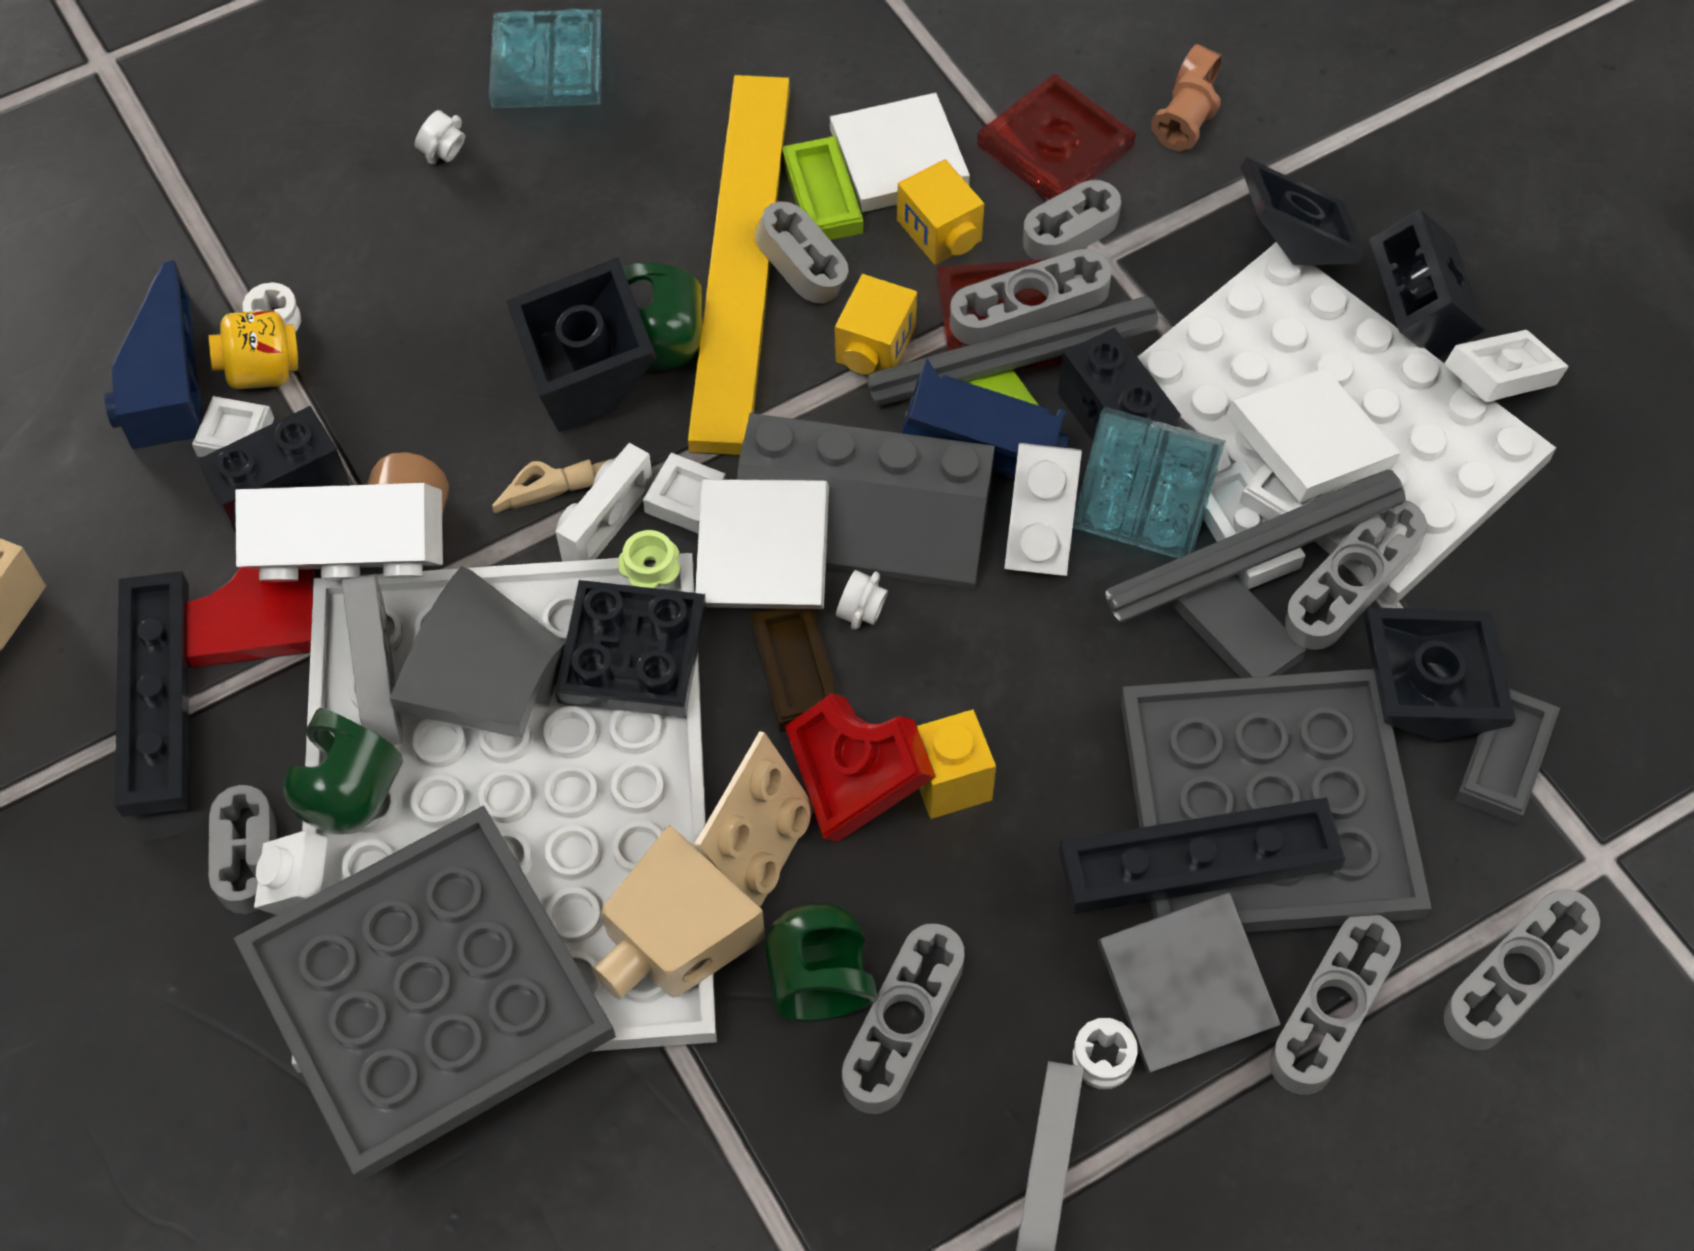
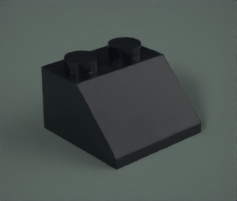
[506,257,657,432]

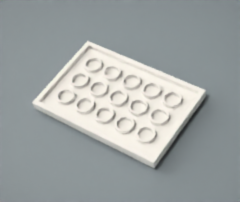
[1138,242,1556,606]

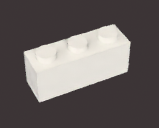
[235,483,443,582]

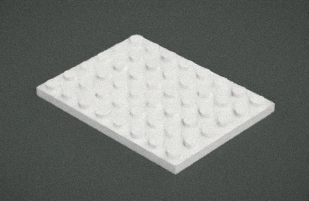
[292,553,717,1073]

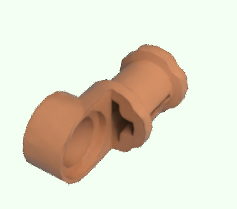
[1151,44,1223,152]

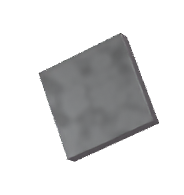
[1097,892,1281,1073]

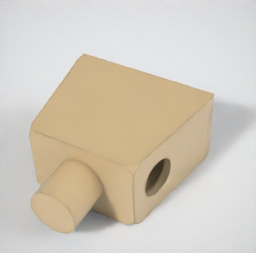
[592,825,765,1000]

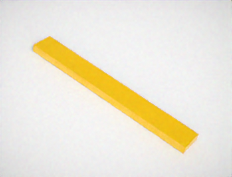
[688,75,790,455]

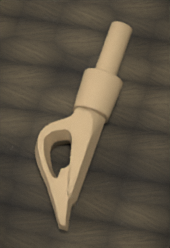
[492,457,617,514]

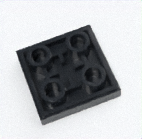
[555,580,706,718]

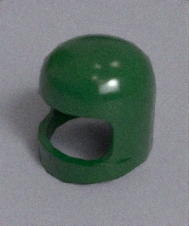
[623,263,702,371]
[283,708,403,834]
[766,903,878,1022]

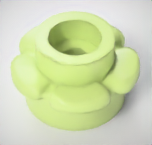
[618,530,680,588]

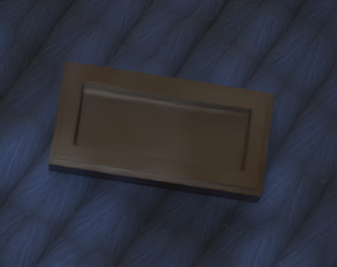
[749,608,838,733]

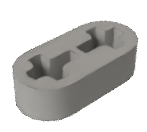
[1022,180,1121,262]
[754,201,849,303]
[208,785,277,914]

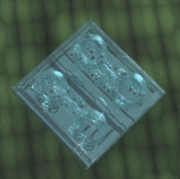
[489,9,603,108]
[1073,407,1226,558]

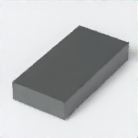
[1171,575,1307,678]
[1454,689,1560,825]

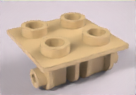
[695,731,814,907]

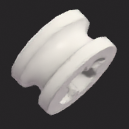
[242,282,301,332]
[1072,1018,1138,1089]

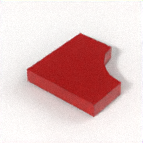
[186,567,316,668]
[785,693,936,842]

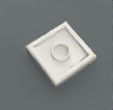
[830,93,970,213]
[1226,368,1400,503]
[695,479,829,609]

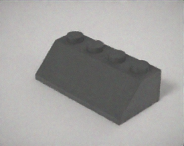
[737,413,995,590]

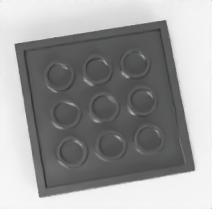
[1120,669,1432,933]
[234,805,616,1183]

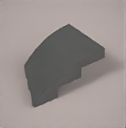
[390,566,565,739]

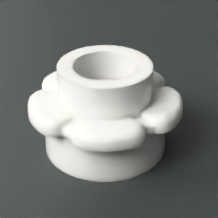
[415,110,465,164]
[836,570,888,630]

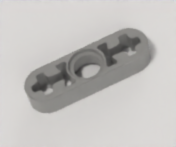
[950,249,1112,345]
[1285,500,1427,650]
[342,574,403,745]
[1444,889,1600,1050]
[1270,915,1401,1095]
[842,924,965,1114]
[1016,1061,1083,1251]

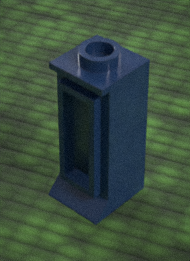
[901,358,1069,480]

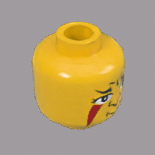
[208,310,298,390]

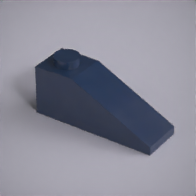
[104,260,203,450]

